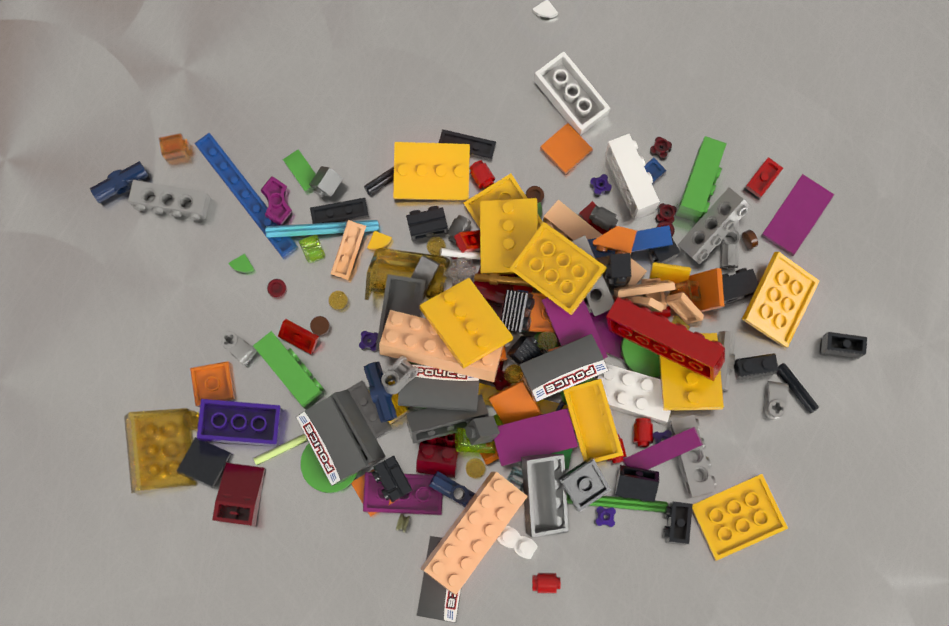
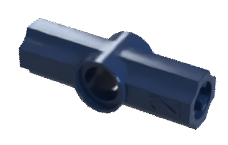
[90,161,148,203]
[363,361,397,423]
[428,471,475,507]

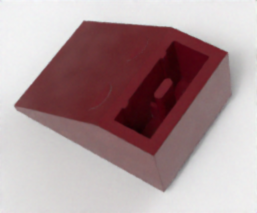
[474,265,518,320]
[416,431,462,478]
[212,463,265,527]

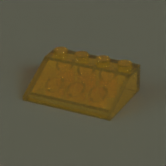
[124,408,196,494]

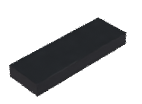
[439,129,496,161]
[310,198,369,224]

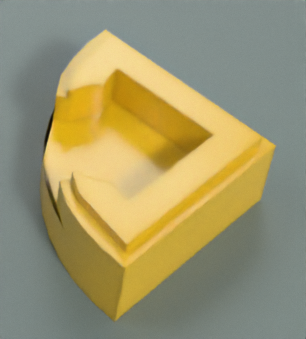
[367,231,392,251]

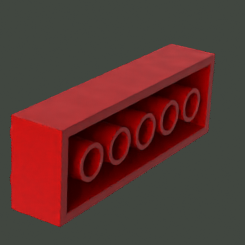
[606,297,725,381]

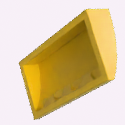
[563,379,623,462]

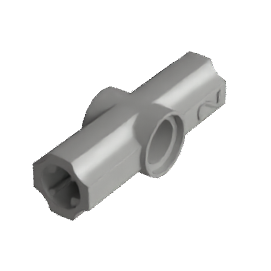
[720,211,740,269]
[718,331,736,391]

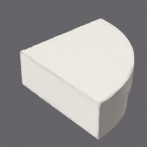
[532,0,558,18]

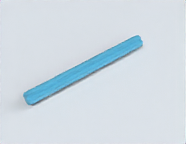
[265,220,379,238]

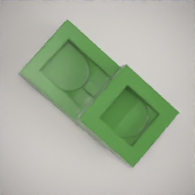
[282,149,316,191]

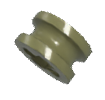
[396,513,410,533]

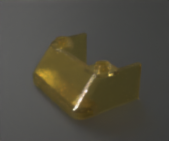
[365,248,450,300]

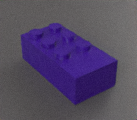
[197,399,281,447]

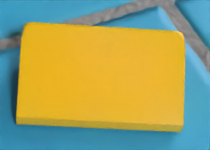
[649,262,691,286]

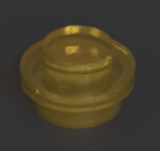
[427,237,446,256]
[538,331,557,350]
[504,364,523,383]
[183,411,199,430]
[466,458,485,478]

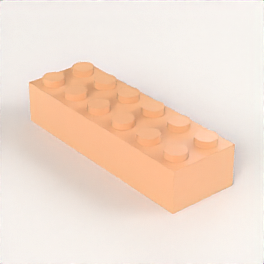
[379,310,503,382]
[420,472,528,595]

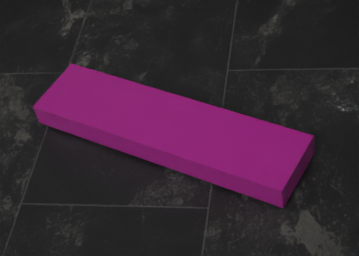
[624,427,703,470]

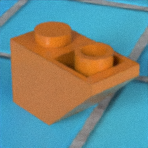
[593,226,637,255]

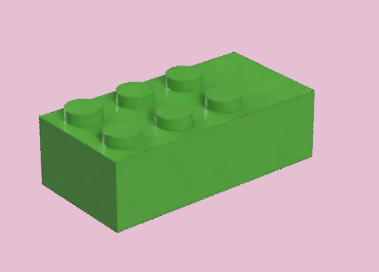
[676,136,727,223]
[253,331,325,410]

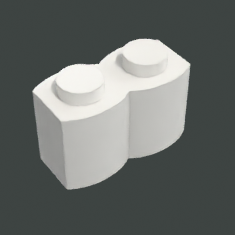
[497,526,538,559]

